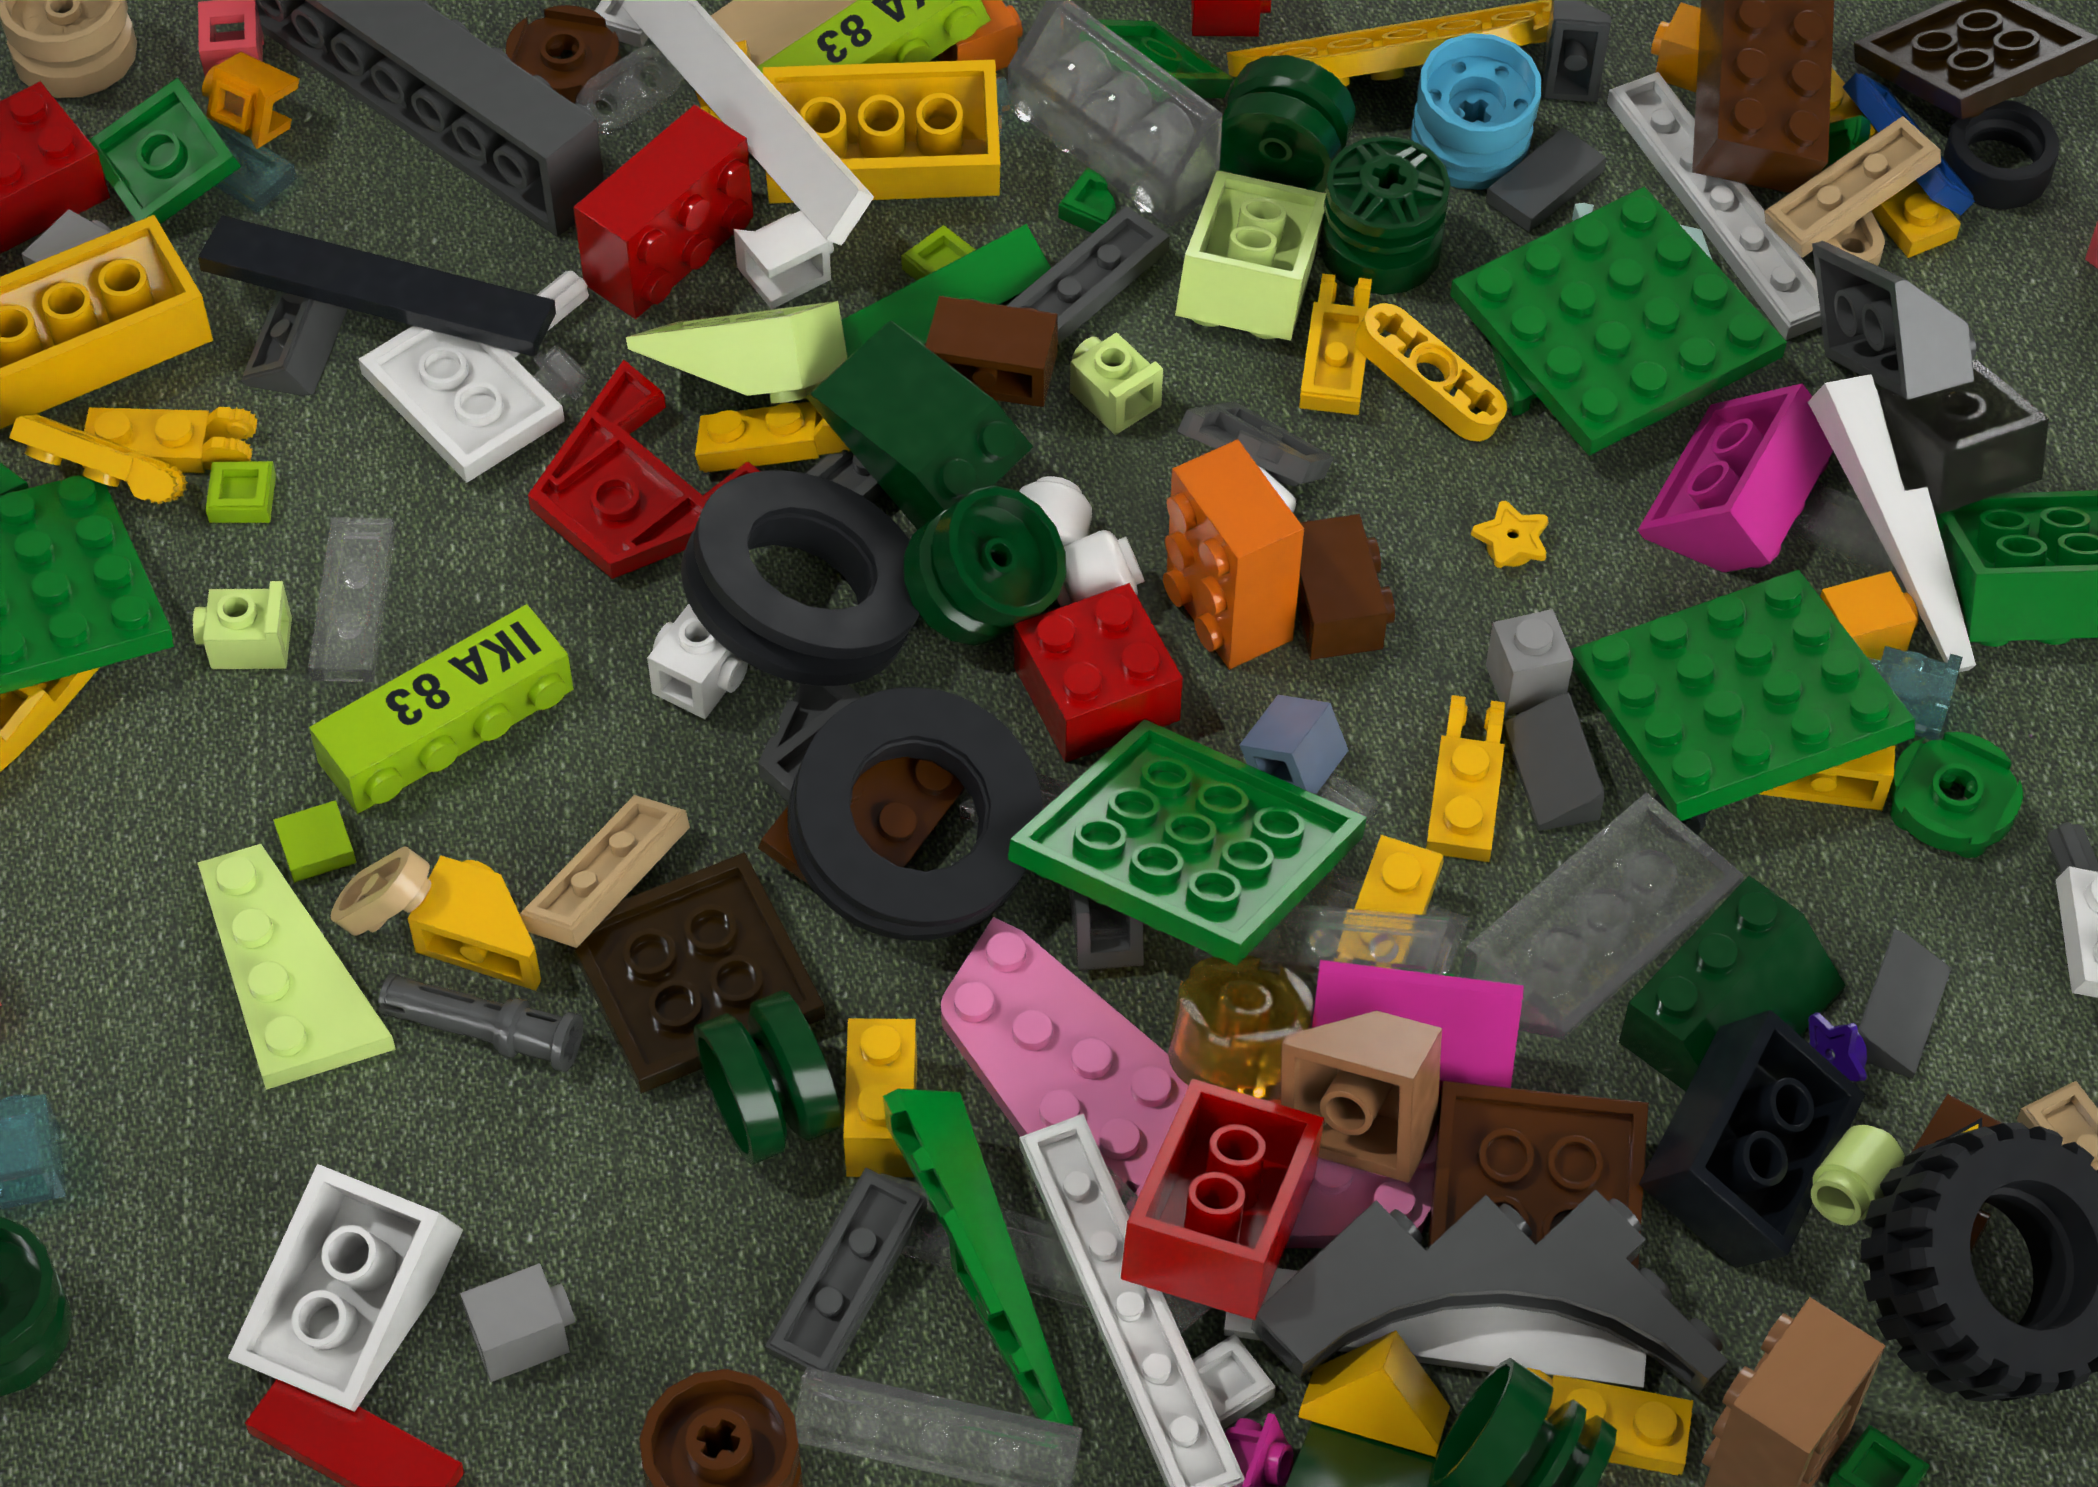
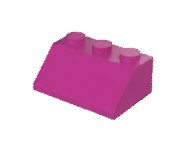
[1637,383,1833,573]
[1312,960,1524,1114]

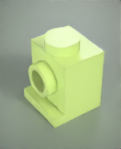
[1070,332,1163,435]
[193,581,292,669]

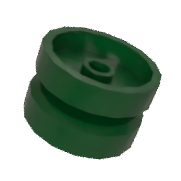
[1211,55,1356,193]
[904,485,1066,646]
[693,990,842,1165]
[0,1216,72,1397]

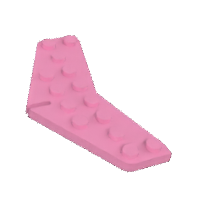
[941,917,1438,1248]

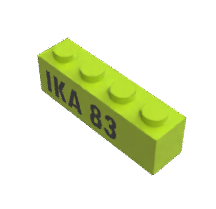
[757,0,991,73]
[309,604,574,814]

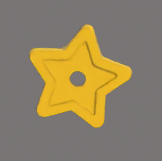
[1471,501,1549,568]

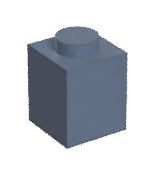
[1239,695,1349,794]

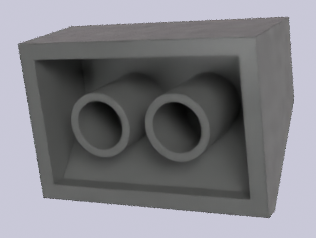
[1812,241,1976,400]

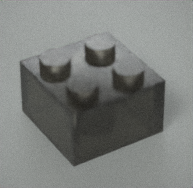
[1878,359,2049,514]

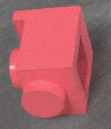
[198,0,264,76]

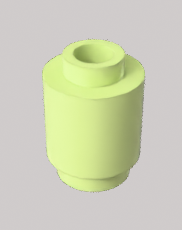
[1811,1125,1905,1225]

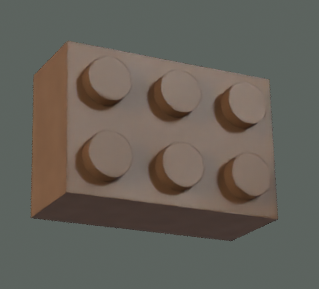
[1702,1297,1886,1487]

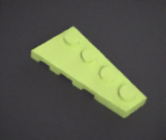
[198,844,396,1090]

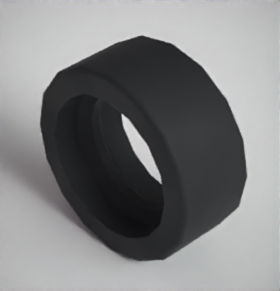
[1943,100,2059,210]

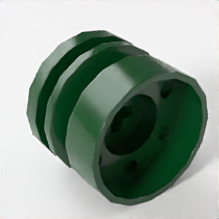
[1320,136,1451,295]
[1429,1358,1617,1487]

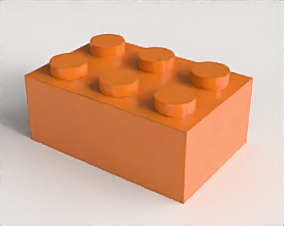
[1163,439,1304,670]

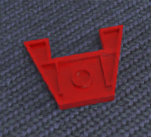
[528,359,760,579]

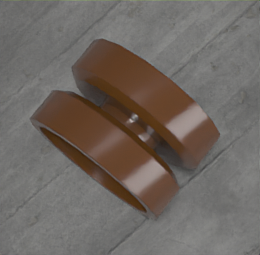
[639,1369,803,1487]

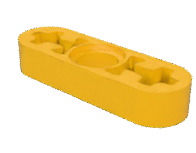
[1355,303,1507,441]

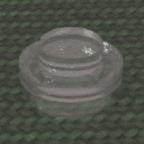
[534,345,590,400]

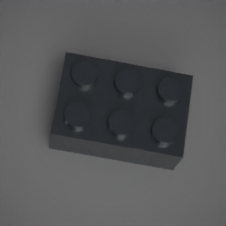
[1639,1010,1866,1268]

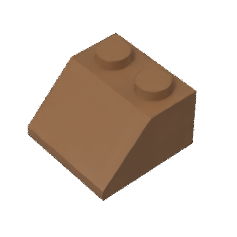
[1281,1011,1442,1183]

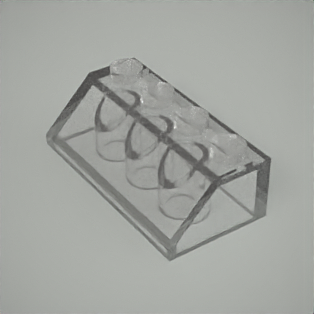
[1008,0,1223,229]
[1459,792,1745,1040]

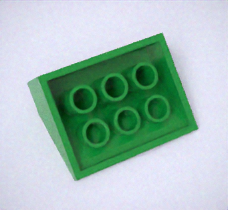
[1930,490,2098,647]

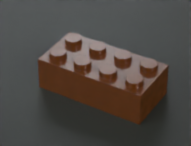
[1692,0,1834,193]

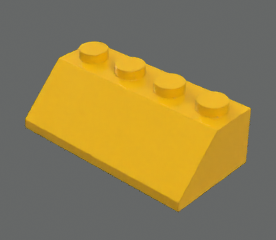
[763,60,1001,204]
[0,215,213,429]

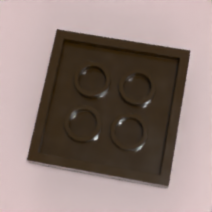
[1854,0,2098,120]
[570,852,825,1094]

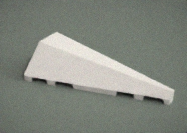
[1808,374,1976,673]

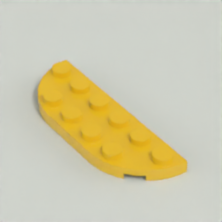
[1227,0,1552,87]

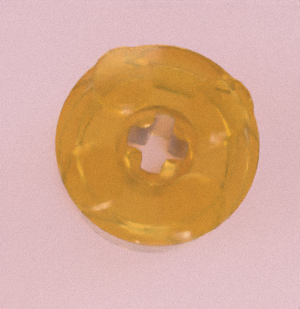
[1168,955,1313,1101]

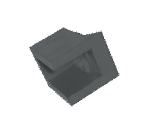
[1069,889,1144,971]

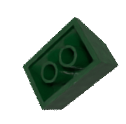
[1619,875,1845,1092]

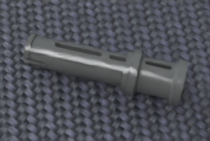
[378,973,583,1072]

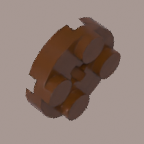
[506,5,621,107]

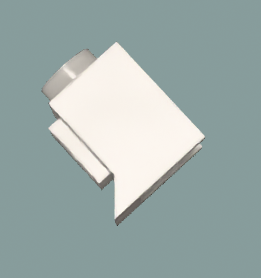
[734,210,834,310]

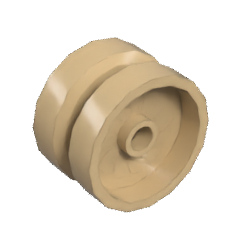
[0,0,137,98]

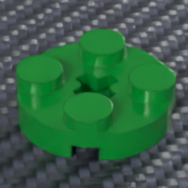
[1889,732,2023,858]

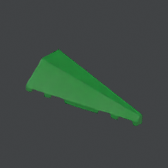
[883,1089,1073,1438]

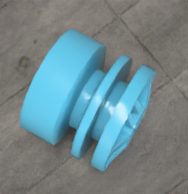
[1411,33,1541,190]

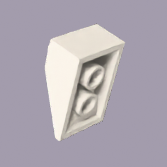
[228,1164,463,1412]

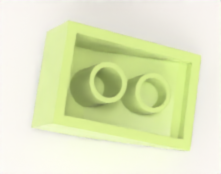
[1175,170,1326,341]
[626,301,847,403]

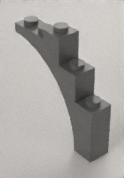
[1251,1189,1728,1395]

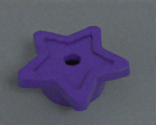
[1808,1012,1867,1082]

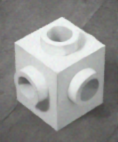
[647,604,748,719]

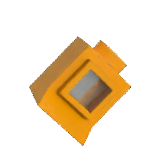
[202,52,300,149]

